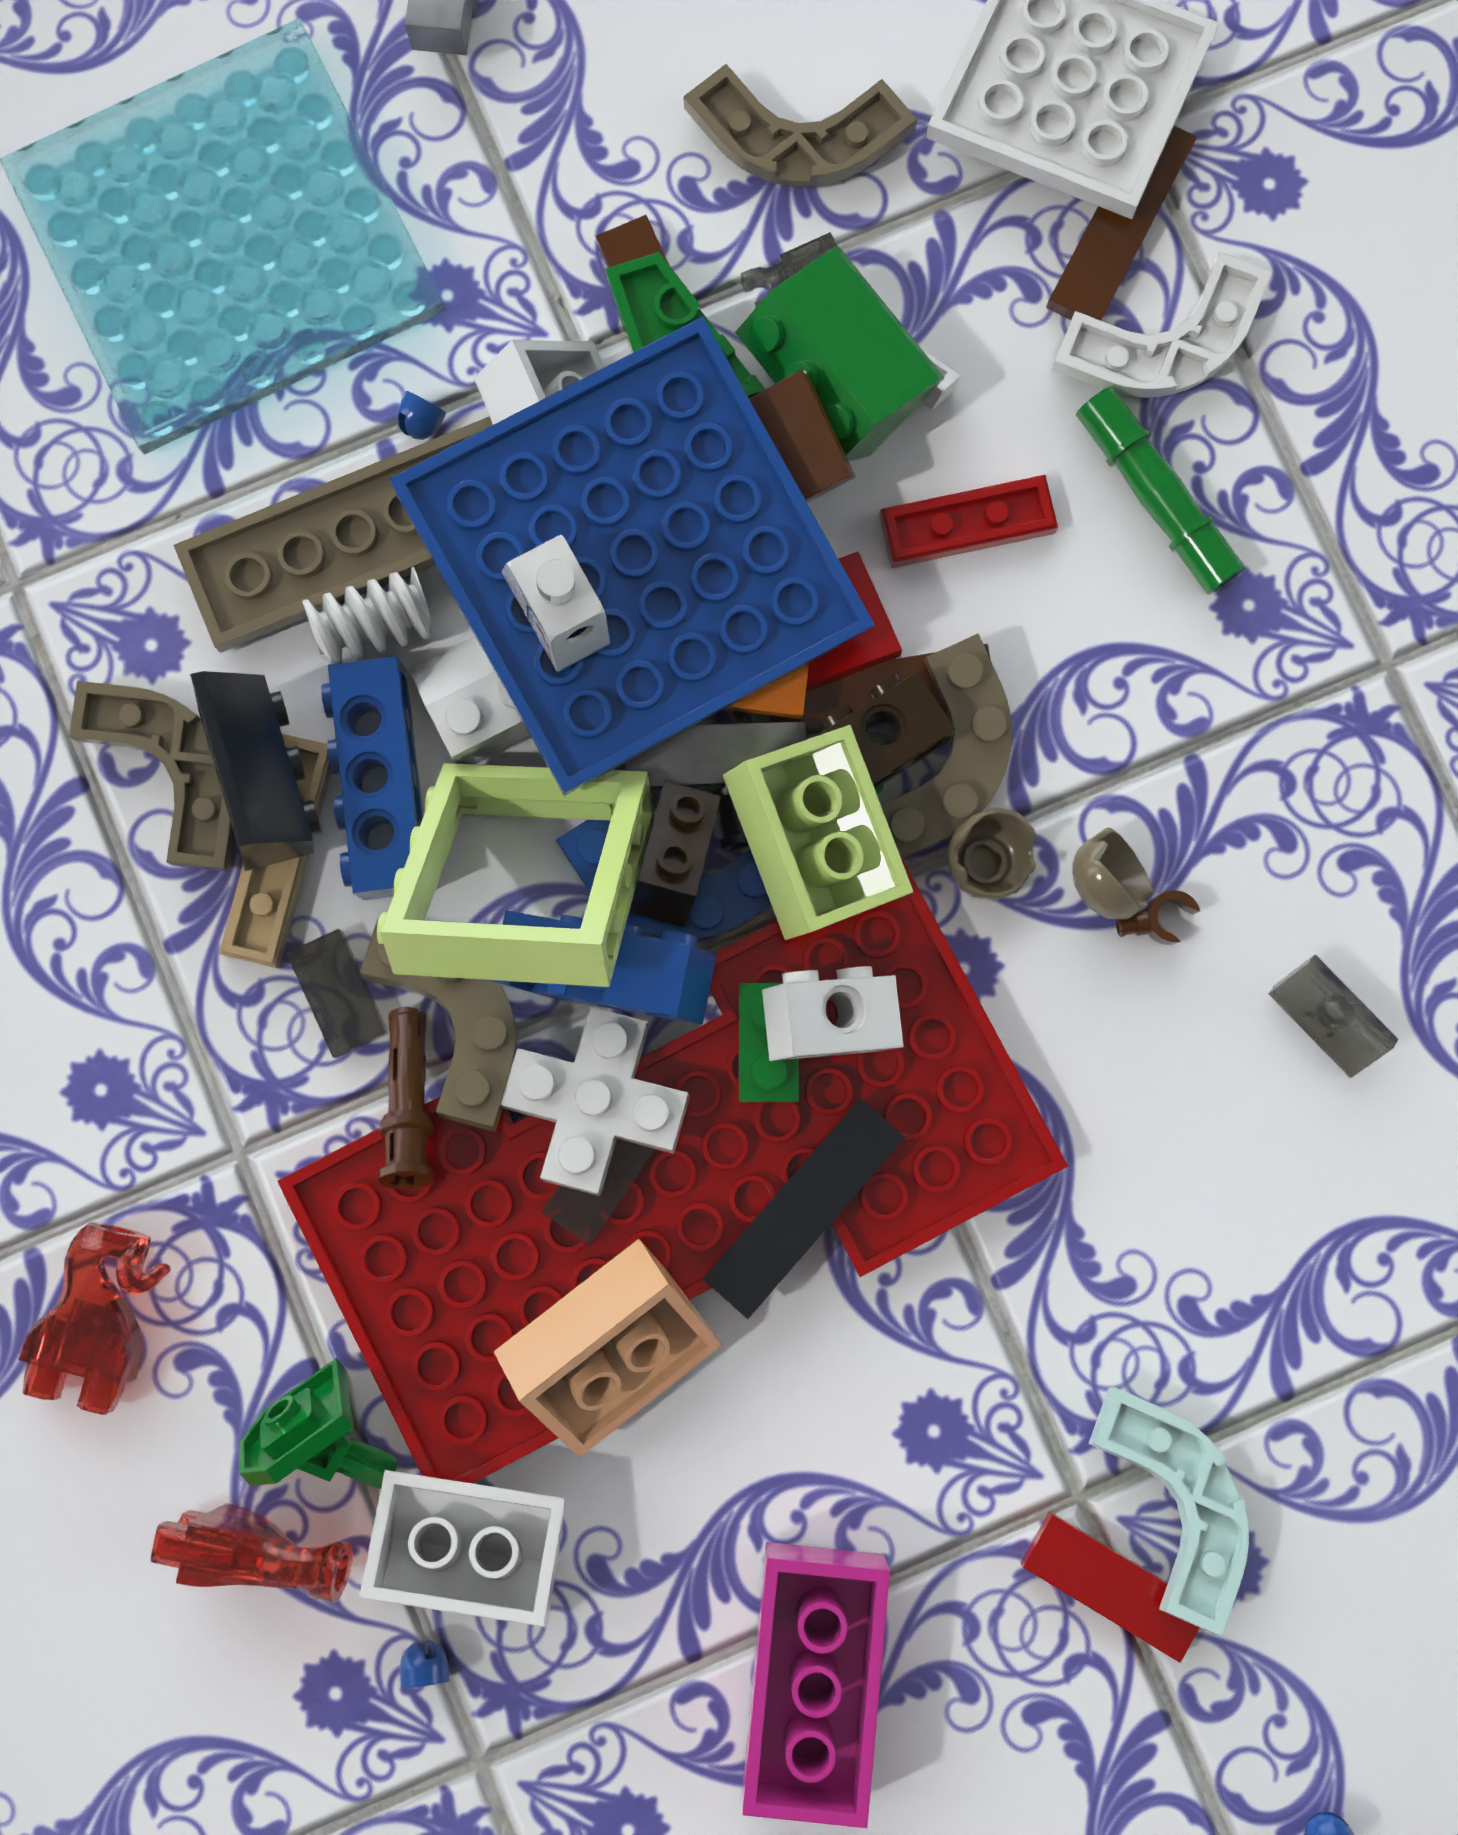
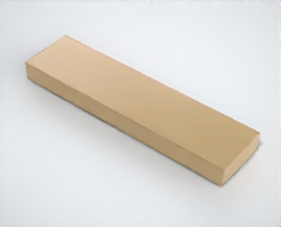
[219,734,332,969]

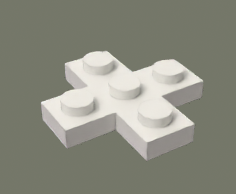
[500,1007,690,1196]

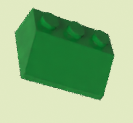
[735,247,945,461]

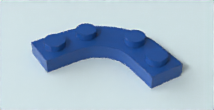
[556,820,772,941]

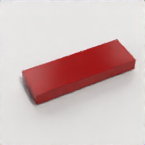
[879,475,1058,568]
[1020,1511,1199,1663]

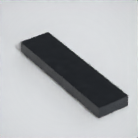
[703,1098,905,1319]

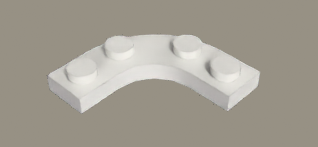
[1051,252,1272,398]

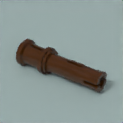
[378,1007,433,1189]

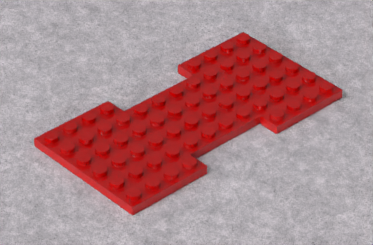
[277,856,1069,1484]

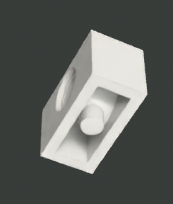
[762,966,903,1061]

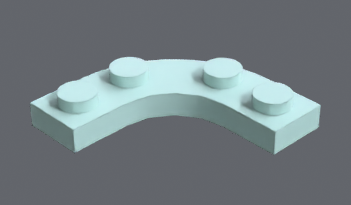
[1088,1387,1249,1637]

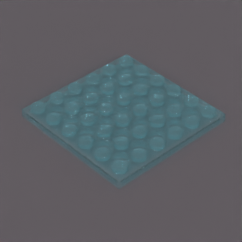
[0,18,446,455]

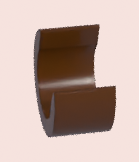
[1116,890,1200,945]

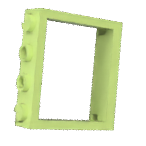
[377,763,654,987]

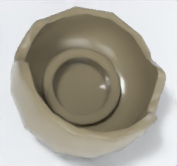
[948,808,1037,901]
[1072,828,1153,920]

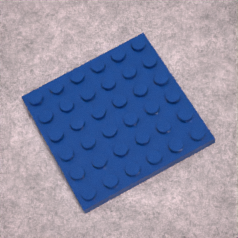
[389,317,875,796]

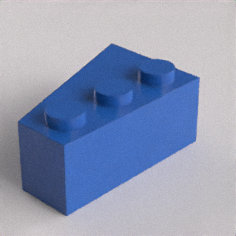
[490,910,717,1025]

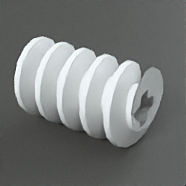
[302,567,431,664]

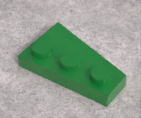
[605,252,765,398]

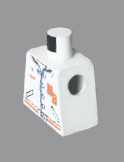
[502,534,610,672]

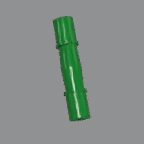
[1076,386,1246,595]

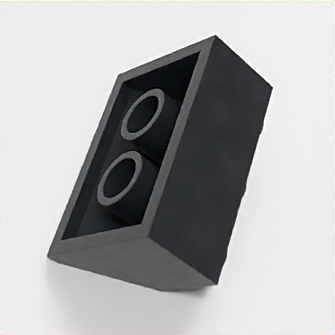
[190,671,322,871]

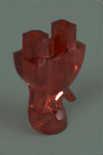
[18,1222,171,1415]
[150,1503,353,1603]

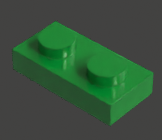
[739,983,799,1102]

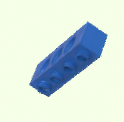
[321,656,423,900]

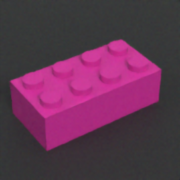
[742,1542,890,1828]

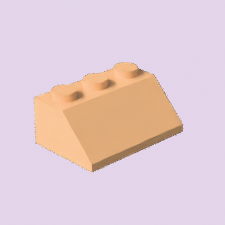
[494,1239,723,1458]

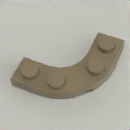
[683,64,917,187]
[881,633,1012,858]
[69,681,235,872]
[359,920,518,1132]

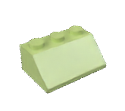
[723,725,913,940]

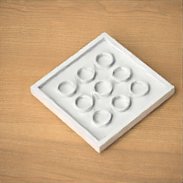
[926,0,1219,219]

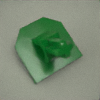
[239,1358,398,1489]

